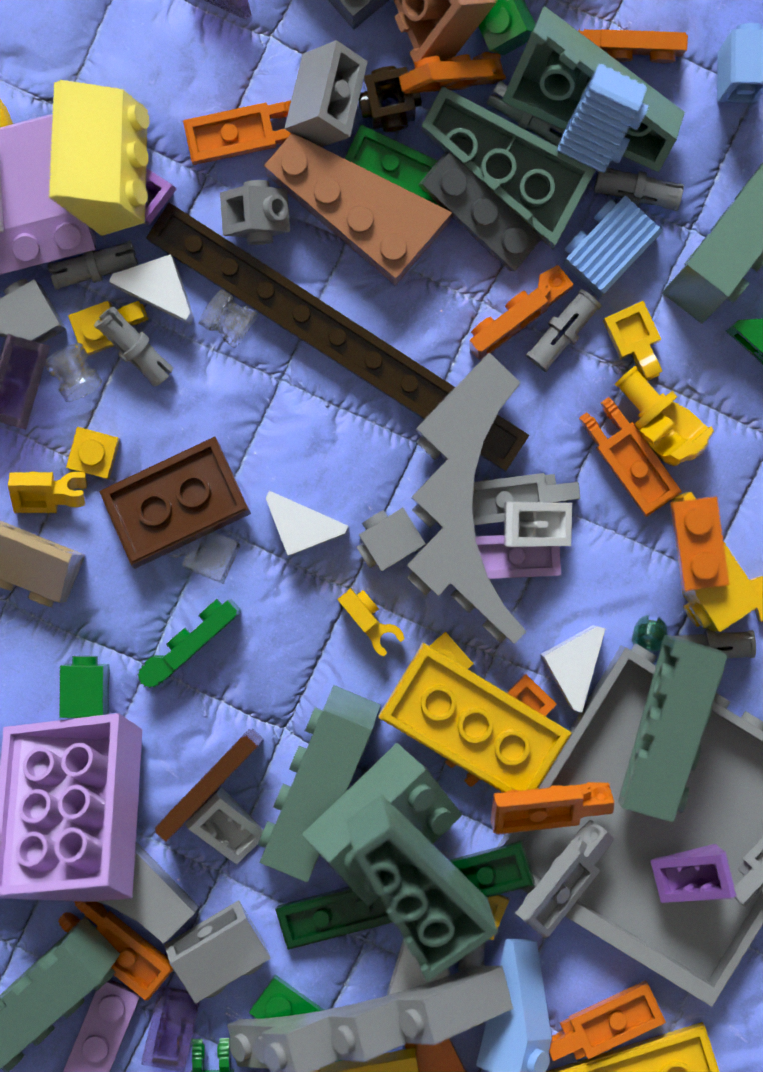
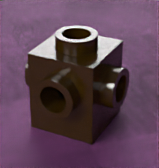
[359,66,422,133]

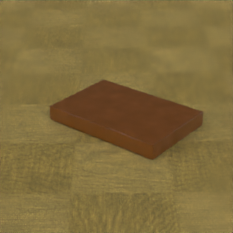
[99,436,251,569]
[155,728,263,843]

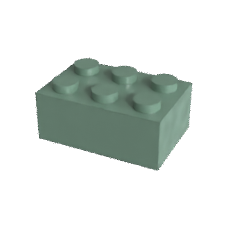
[301,743,462,907]

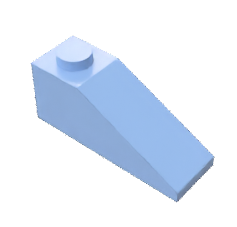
[476,939,552,1072]

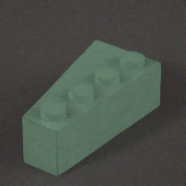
[502,6,685,172]
[422,86,595,250]
[662,162,763,324]
[618,635,728,822]
[258,685,381,883]
[346,795,498,982]
[0,917,120,1072]

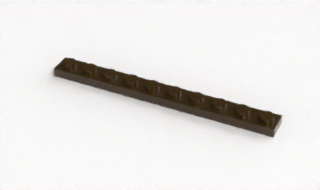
[146,202,529,472]

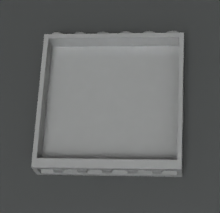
[497,643,763,1007]

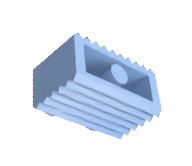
[717,23,763,103]
[556,64,648,173]
[563,196,663,298]

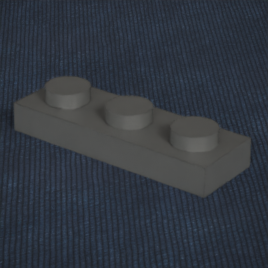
[418,152,542,271]

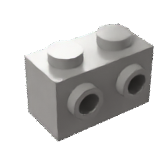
[284,40,368,147]
[164,900,271,1004]

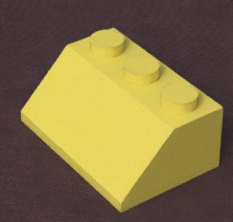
[49,80,150,236]

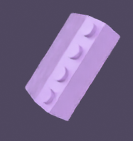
[0,114,96,275]
[0,713,142,902]

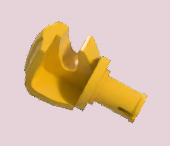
[615,366,714,467]

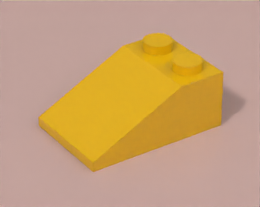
[671,492,763,632]

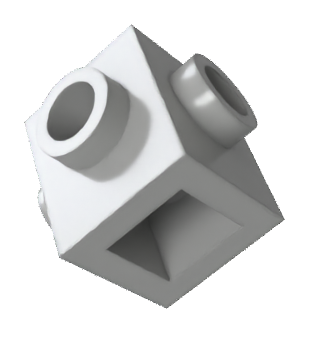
[220,180,290,245]

